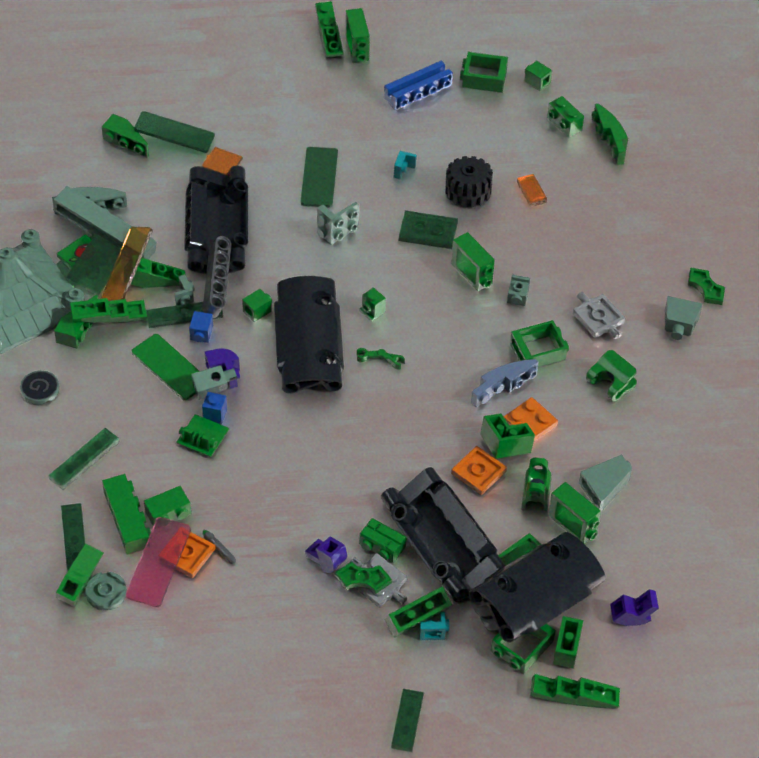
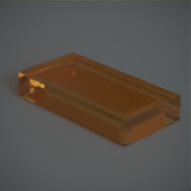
[517,174,547,207]

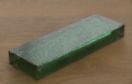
[391,689,424,752]

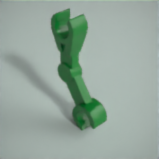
[357,348,405,369]

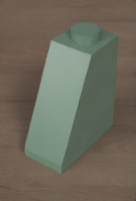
[579,455,632,511]

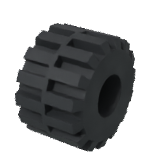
[445,156,493,208]

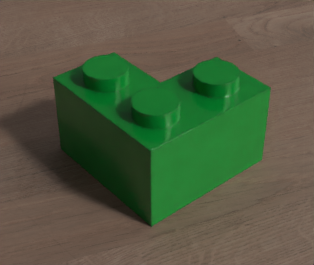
[480,413,535,459]

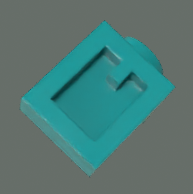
[393,151,417,179]
[420,612,449,640]

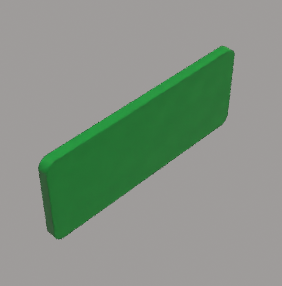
[132,334,200,400]

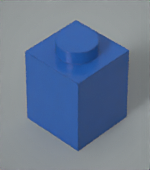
[189,311,213,343]
[202,392,227,425]

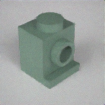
[507,274,530,306]

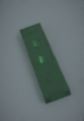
[146,302,223,328]
[49,428,120,490]
[61,503,85,572]

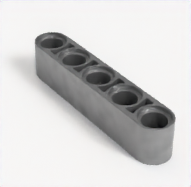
[203,236,231,318]

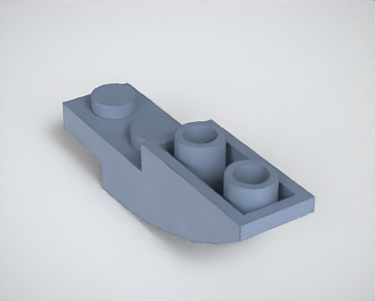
[471,359,539,407]

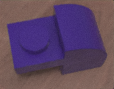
[205,348,240,389]
[305,536,347,573]
[610,589,659,626]

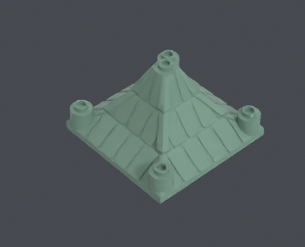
[0,229,85,354]

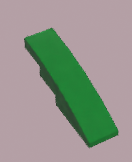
[70,298,147,323]
[530,674,620,708]

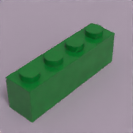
[102,474,152,554]

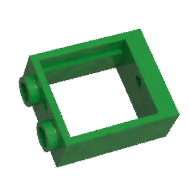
[345,8,370,63]
[460,52,508,93]
[451,232,495,291]
[510,320,569,367]
[548,482,601,544]
[491,624,556,674]

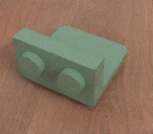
[317,202,359,244]

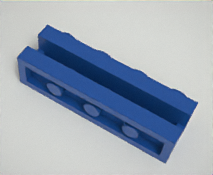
[384,60,453,110]

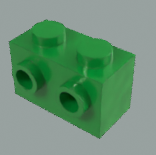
[547,96,584,138]

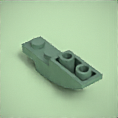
[52,187,127,214]

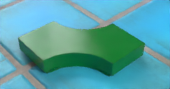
[688,268,725,305]
[335,562,392,594]

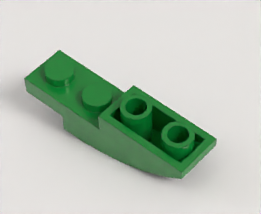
[315,1,344,57]
[591,104,628,165]

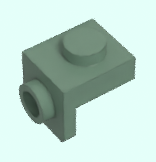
[174,274,195,307]

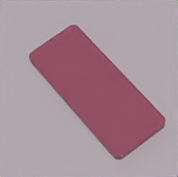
[126,517,191,608]

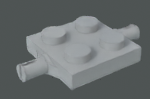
[573,292,625,339]
[350,553,407,608]

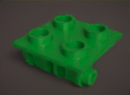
[176,414,229,457]

